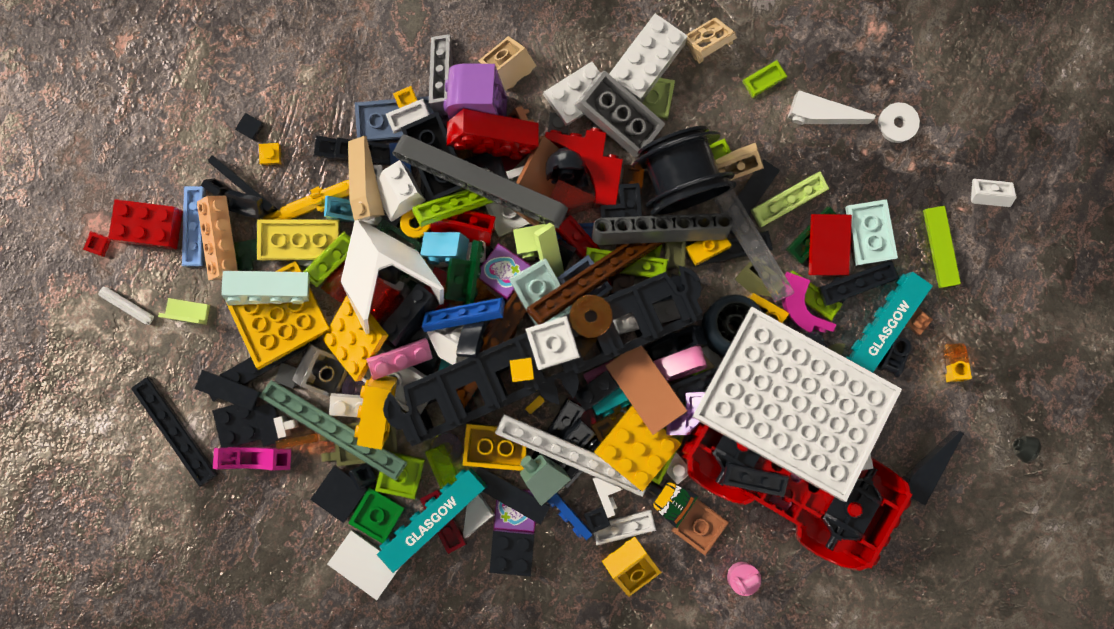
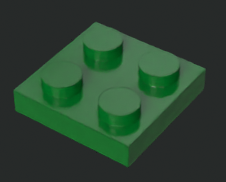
[348,487,405,543]

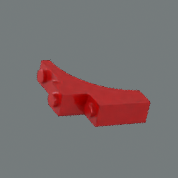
[545,128,623,208]

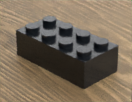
[401,111,465,201]

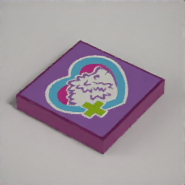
[478,243,531,300]
[494,489,535,532]

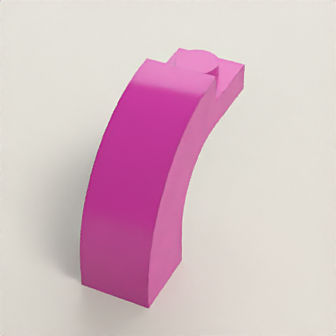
[781,271,836,333]
[213,447,291,470]

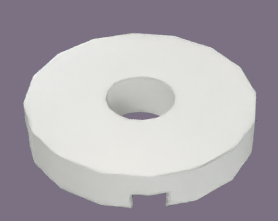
[878,102,920,143]

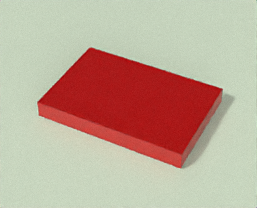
[808,214,852,275]

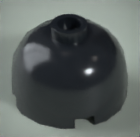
[546,148,586,185]

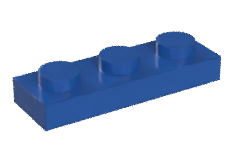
[547,493,592,540]

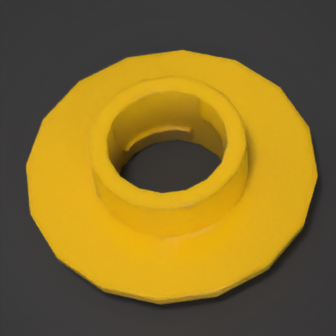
[400,210,431,238]

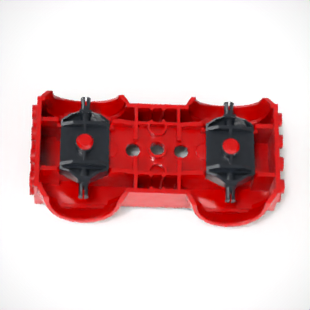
[681,423,913,571]

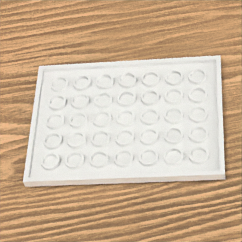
[692,307,902,502]

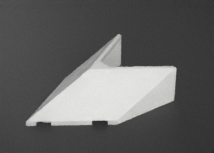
[341,220,444,335]

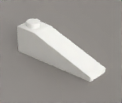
[788,91,876,125]

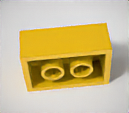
[354,376,398,450]
[462,423,527,471]

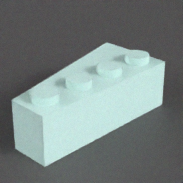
[221,271,310,305]

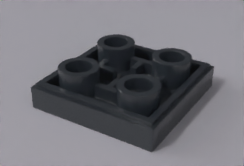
[310,465,368,523]

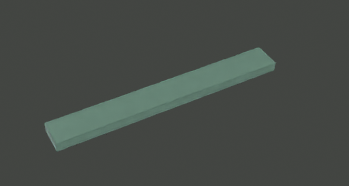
[259,380,407,481]

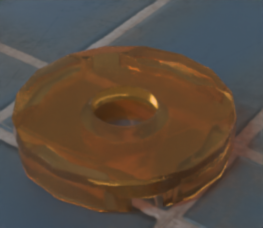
[570,295,612,338]

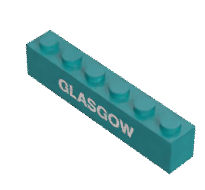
[845,272,933,373]
[376,468,487,573]

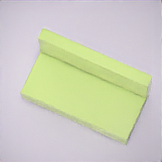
[158,298,210,325]

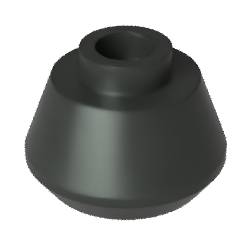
[1012,436,1041,463]

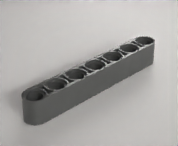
[592,213,734,245]

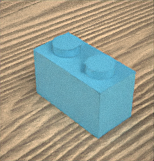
[420,232,469,265]

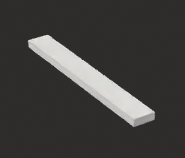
[495,414,647,497]

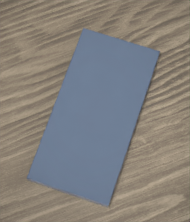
[355,96,434,142]

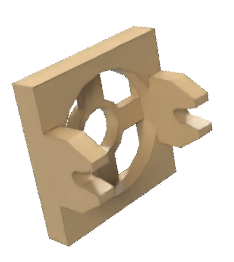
[685,17,737,63]

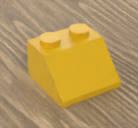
[602,537,662,597]

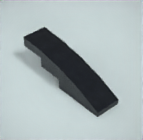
[313,135,391,166]

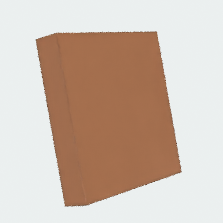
[672,499,729,556]

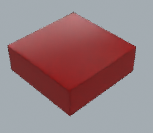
[83,231,111,257]

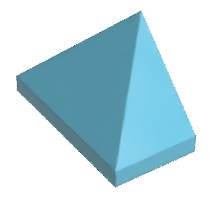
[324,196,355,222]

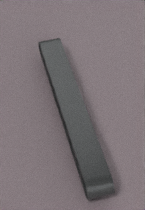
[392,135,568,228]

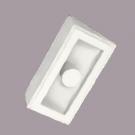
[971,179,1016,207]

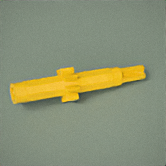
[263,180,349,220]

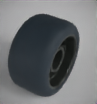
[702,295,763,357]

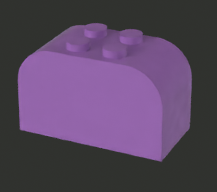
[444,64,507,119]

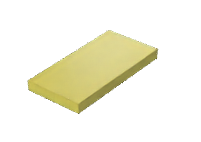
[257,220,340,261]

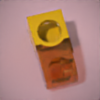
[944,343,972,383]

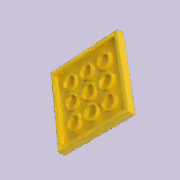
[225,261,330,370]

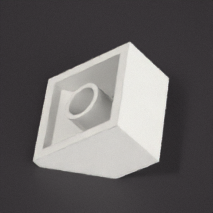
[377,160,426,222]

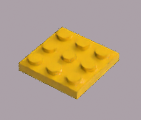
[322,296,388,382]
[594,406,682,492]

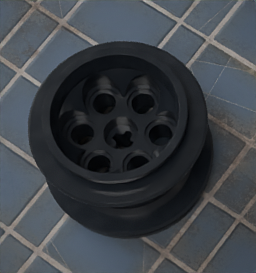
[632,126,737,216]

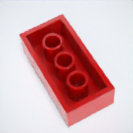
[447,108,539,160]

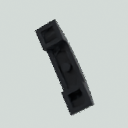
[456,297,507,358]

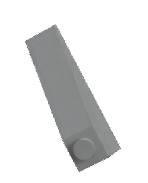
[429,34,453,116]

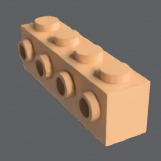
[197,196,238,280]

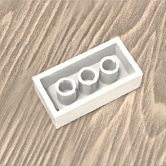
[609,13,687,103]

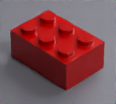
[108,199,183,250]

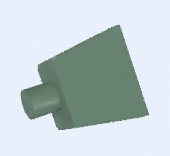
[520,454,571,506]

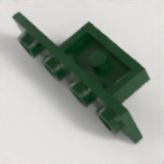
[444,240,484,305]

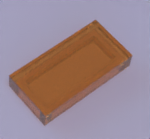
[275,433,319,449]

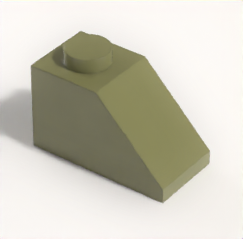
[735,256,786,298]

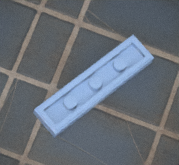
[182,186,206,266]

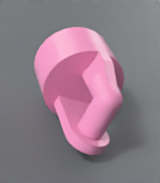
[727,562,761,596]

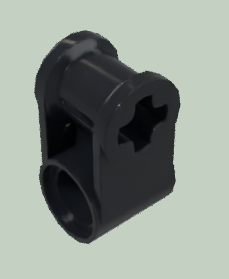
[878,338,912,378]

